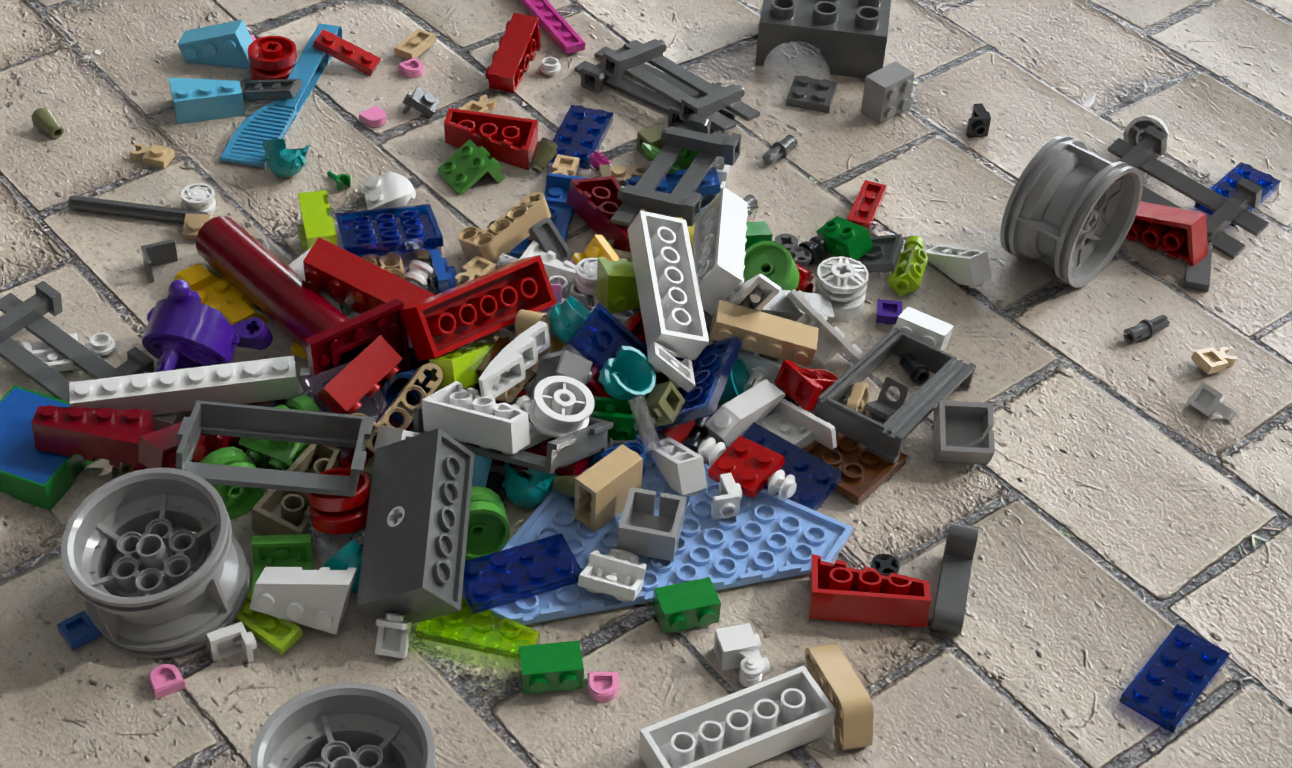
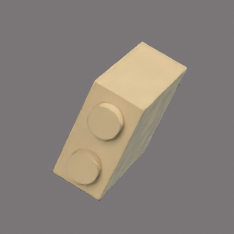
[574,444,643,533]

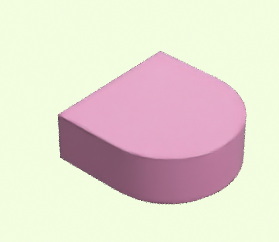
[397,58,423,78]
[359,105,386,127]
[149,664,186,699]
[587,672,618,703]

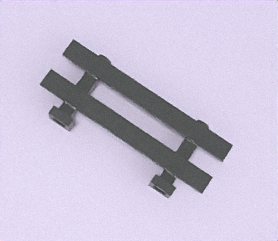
[599,39,760,132]
[574,46,738,133]
[611,125,741,227]
[1108,125,1269,259]
[0,281,154,403]

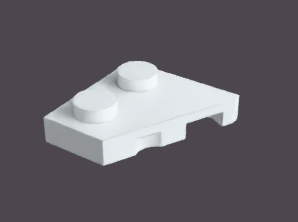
[647,342,696,392]

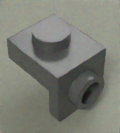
[402,86,440,118]

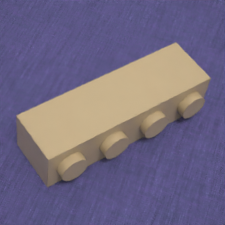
[709,300,819,367]

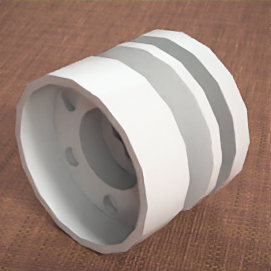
[814,256,869,322]

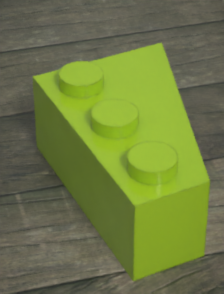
[297,190,338,253]
[596,257,640,315]
[429,343,495,392]

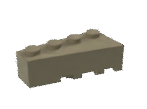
[252,444,340,535]

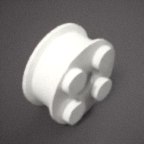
[529,376,595,438]

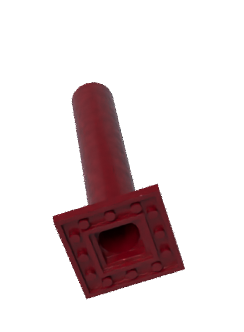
[196,216,411,412]

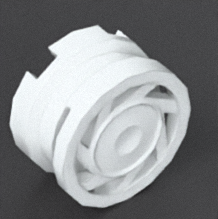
[181,183,217,215]
[575,258,598,295]

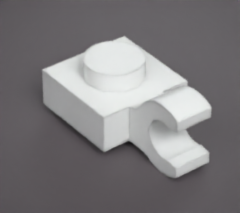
[1187,381,1237,423]

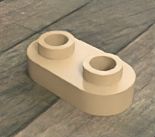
[844,382,870,415]

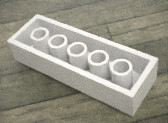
[692,187,748,315]
[627,211,709,360]
[639,666,836,768]

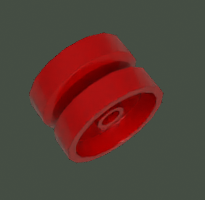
[248,36,297,81]
[307,467,371,535]

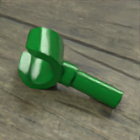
[327,171,351,191]

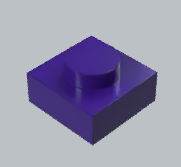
[876,299,902,325]

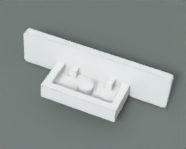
[787,289,864,367]
[757,399,837,453]

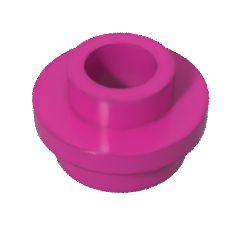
[589,150,611,171]

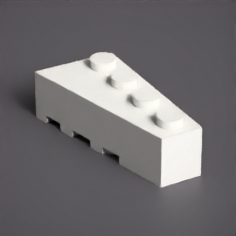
[422,381,530,455]

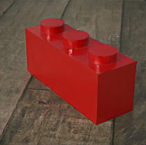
[317,335,403,415]

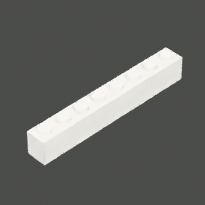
[69,356,299,415]

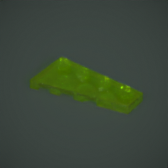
[416,598,540,660]

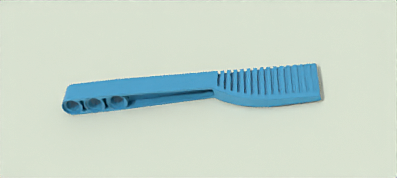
[220,23,342,168]

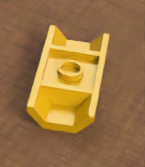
[168,263,268,325]

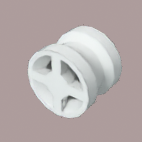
[403,260,434,289]

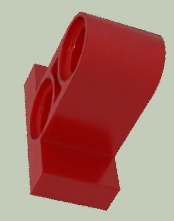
[774,360,838,410]

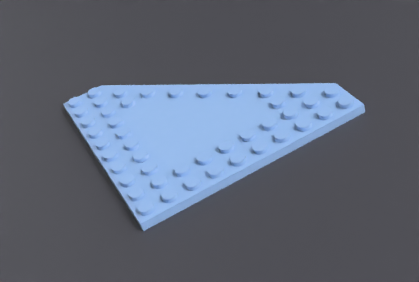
[462,434,853,627]

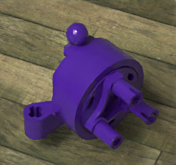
[142,279,273,372]

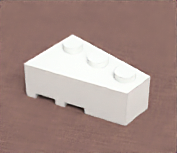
[249,567,357,635]

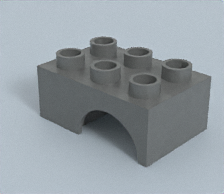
[755,0,891,78]

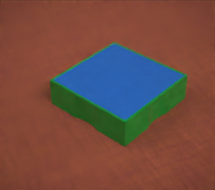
[0,385,93,511]

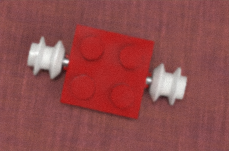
[698,436,797,501]

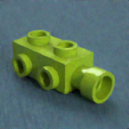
[887,235,928,297]

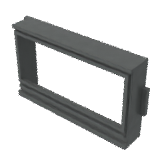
[814,327,976,464]
[413,389,613,474]
[176,400,374,497]

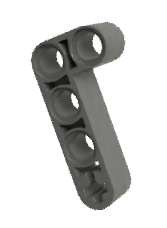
[931,521,979,635]

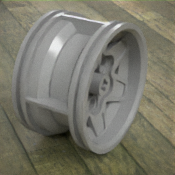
[1000,135,1143,288]
[61,468,250,659]
[250,683,436,768]

